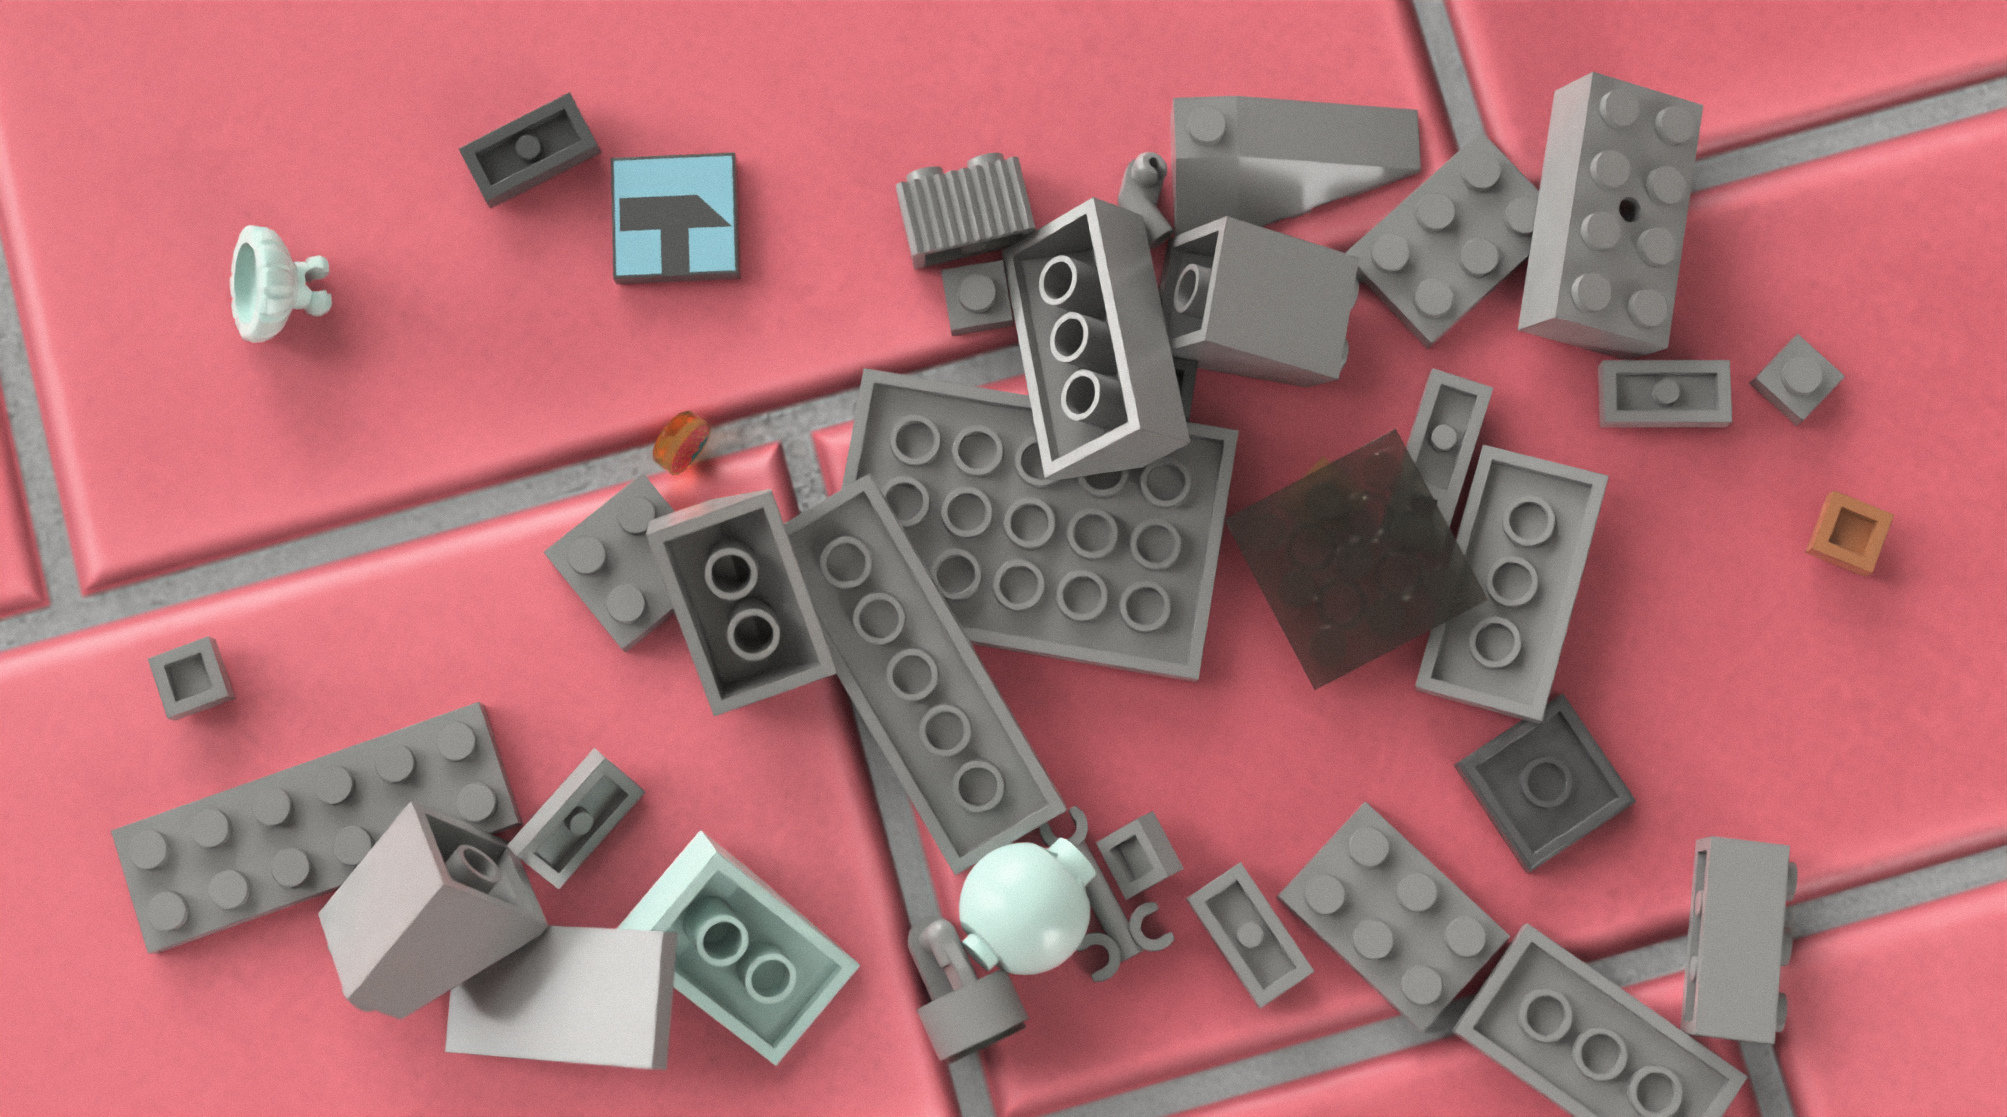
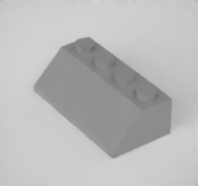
[1002,197,1190,480]

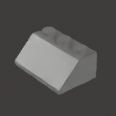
[646,489,838,716]

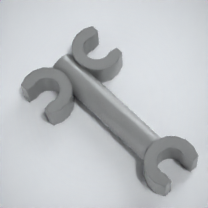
[1039,806,1175,982]

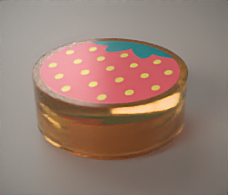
[653,411,711,475]

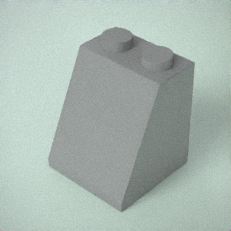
[1159,216,1359,387]
[318,801,548,1019]

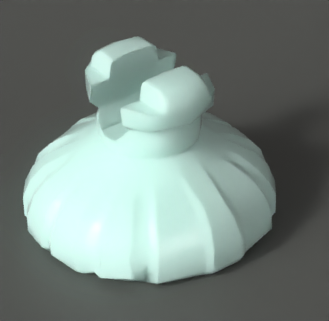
[230,225,332,343]

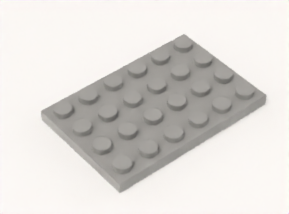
[841,368,1239,682]

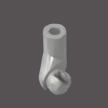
[1118,152,1174,249]

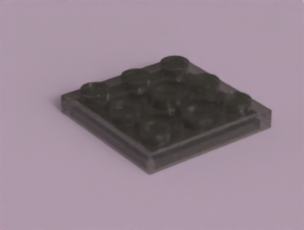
[1224,429,1488,690]

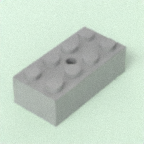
[1518,72,1703,360]

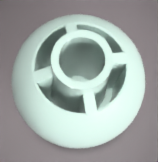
[959,838,1096,975]

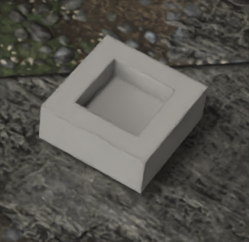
[941,260,1013,336]
[1749,334,1845,426]
[148,636,236,721]
[1096,811,1184,900]

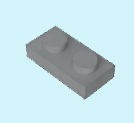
[1598,360,1732,427]
[507,748,645,889]
[1185,862,1315,1008]

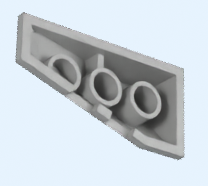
[1170,96,1421,236]

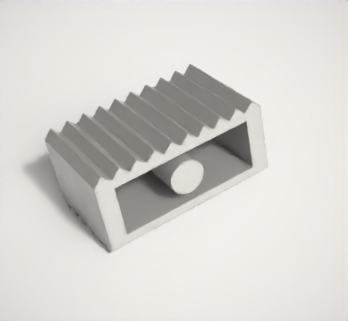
[896,153,1035,269]

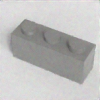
[1680,836,1797,1044]

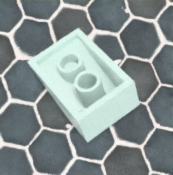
[617,830,860,1066]

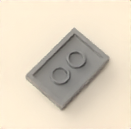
[1345,131,1539,349]
[1276,802,1510,1032]

